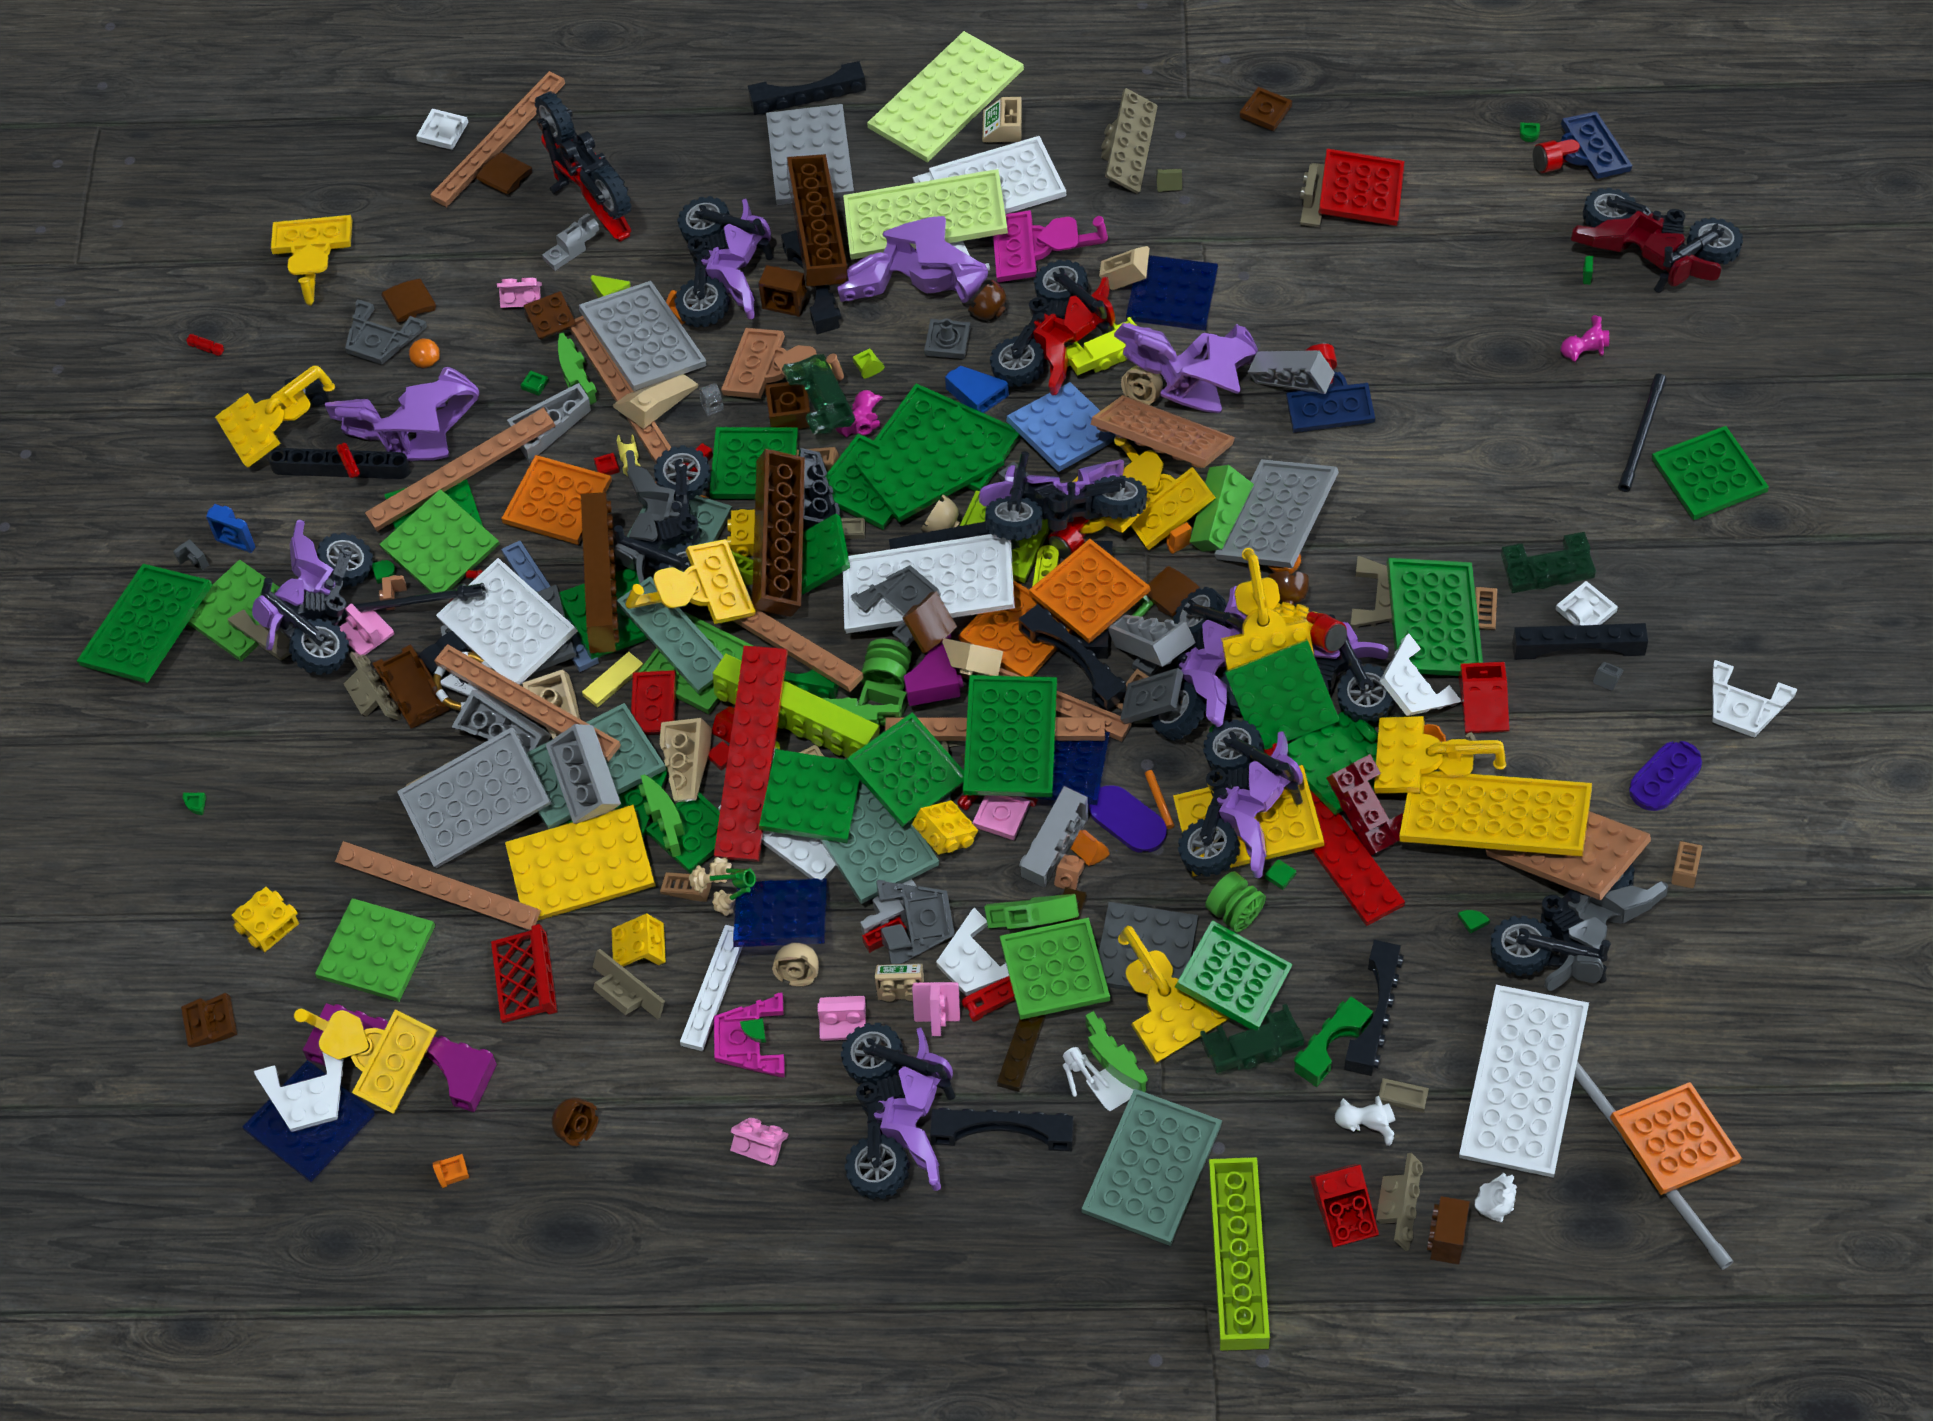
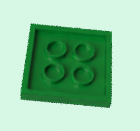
[801,514,850,596]
[645,791,720,874]

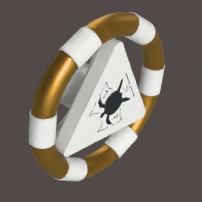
[433,652,493,711]

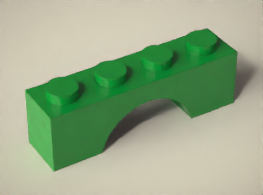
[784,670,839,699]
[1294,996,1373,1087]

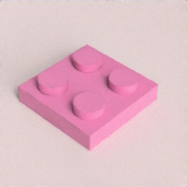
[973,795,1030,840]

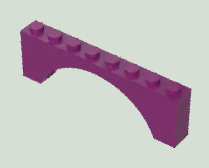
[904,633,963,706]
[303,1003,497,1112]

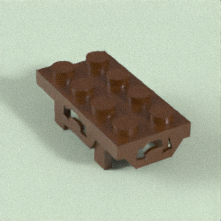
[372,644,449,729]

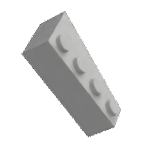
[1248,351,1335,394]
[507,383,591,462]
[1107,615,1196,667]
[452,690,552,752]
[1019,786,1088,888]

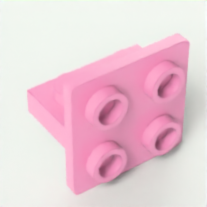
[497,278,542,308]
[340,604,394,655]
[912,982,960,1036]
[818,996,866,1041]
[730,1118,789,1166]

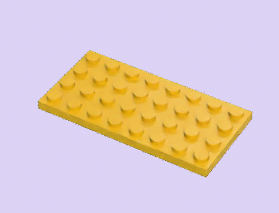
[1399,771,1592,856]

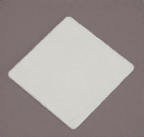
[1086,1069,1133,1111]

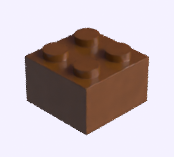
[758,265,808,317]
[765,380,812,429]
[1427,1196,1470,1265]

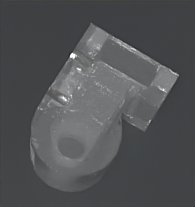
[699,383,724,416]

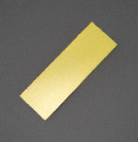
[582,652,644,708]

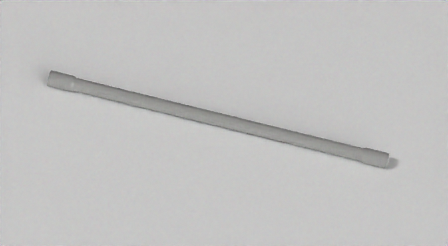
[1574,1061,1734,1270]

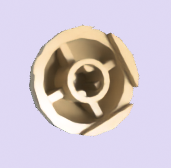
[1121,365,1163,405]
[920,495,960,532]
[772,943,819,986]

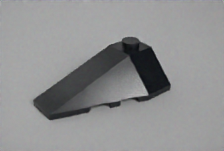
[798,448,840,532]

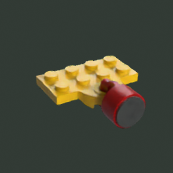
[1048,476,1148,558]
[1274,602,1347,653]

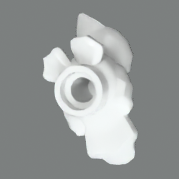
[1335,1096,1395,1146]

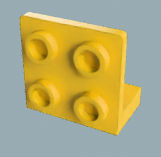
[612,913,666,967]

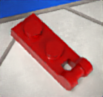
[961,976,1015,1022]

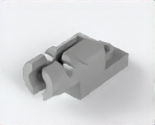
[542,213,599,271]
[860,879,917,935]

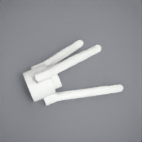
[1063,1047,1109,1097]

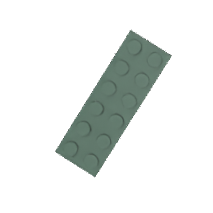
[617,576,723,694]

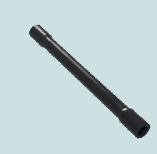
[1618,373,1666,492]

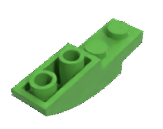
[558,333,597,405]
[822,697,902,732]
[639,774,684,857]
[984,894,1079,929]
[1085,1011,1148,1092]

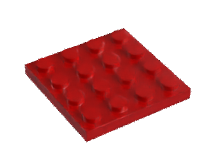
[1318,149,1405,226]

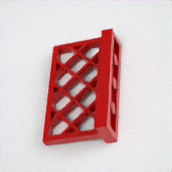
[491,924,557,1023]

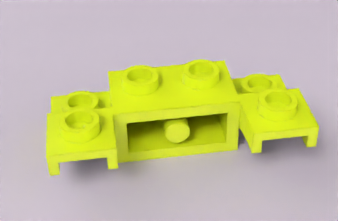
[1066,317,1137,376]

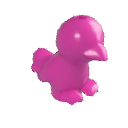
[1561,315,1609,362]
[835,390,883,437]

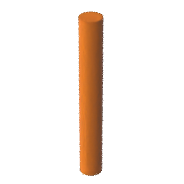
[1145,770,1174,829]

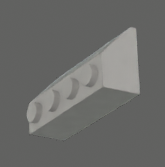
[546,724,621,824]

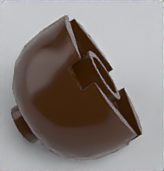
[968,280,1006,320]
[1268,571,1309,605]
[552,1097,598,1146]

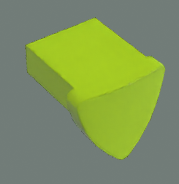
[853,348,885,379]

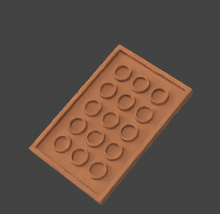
[1090,395,1235,468]
[1486,811,1651,900]

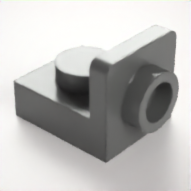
[173,539,209,570]

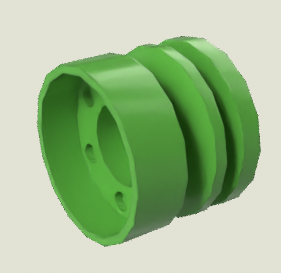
[861,639,912,691]
[1205,871,1266,933]

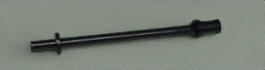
[329,583,486,620]

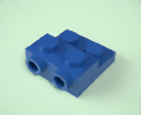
[206,504,256,553]

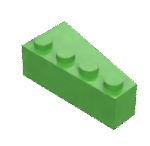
[1190,465,1254,552]

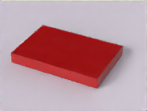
[631,670,677,735]

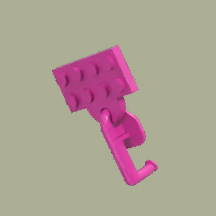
[993,210,1108,282]

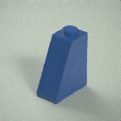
[945,366,1009,413]

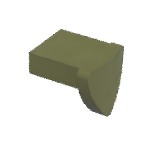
[1156,169,1182,192]

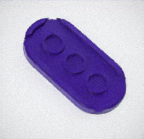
[1629,741,1702,811]
[1089,785,1167,853]

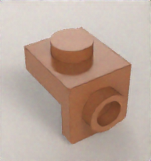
[379,575,407,610]
[1054,855,1085,890]

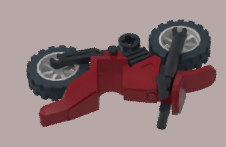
[1571,188,1743,293]

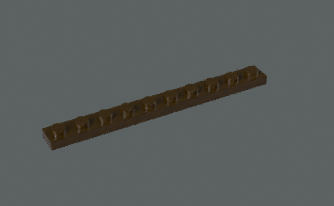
[997,887,1087,1092]

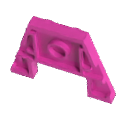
[714,993,785,1077]

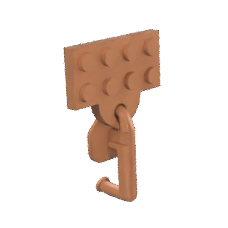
[721,328,844,399]

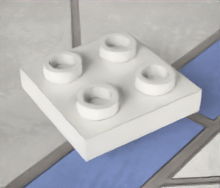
[416,109,468,150]
[1556,581,1618,625]

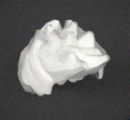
[1475,1173,1517,1222]

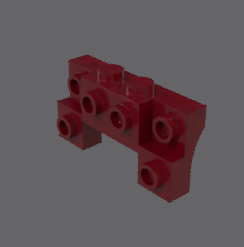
[1327,754,1403,855]

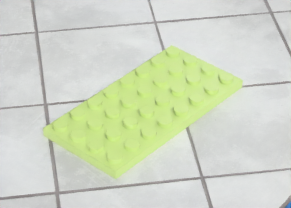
[867,31,1024,163]
[843,169,1008,260]

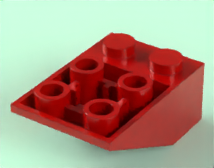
[1459,662,1510,733]
[1310,1164,1379,1247]

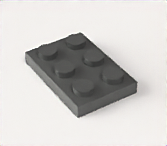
[1120,668,1184,724]

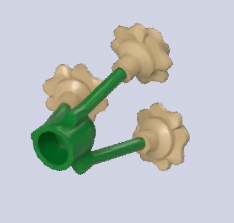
[689,857,756,916]

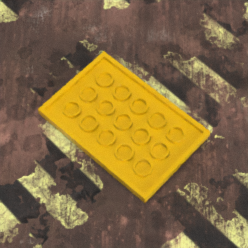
[1173,765,1325,877]
[505,805,656,921]

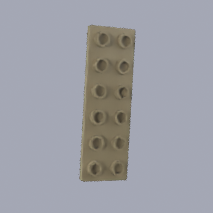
[1101,88,1158,194]

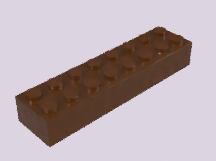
[787,154,847,286]
[752,449,805,617]
[581,492,619,653]

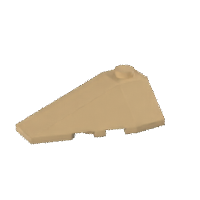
[613,374,698,429]
[522,669,580,739]
[660,718,712,802]

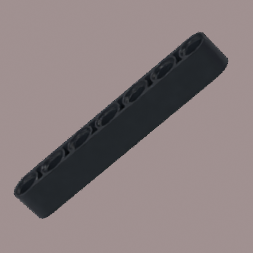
[267,448,411,479]

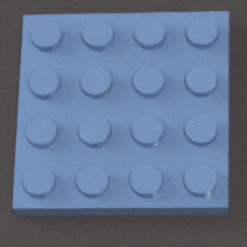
[1006,382,1116,472]

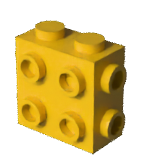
[727,509,755,557]
[912,800,978,855]
[232,887,299,953]

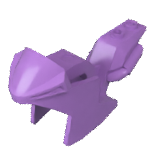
[837,216,988,303]
[1114,323,1258,413]
[325,367,479,461]

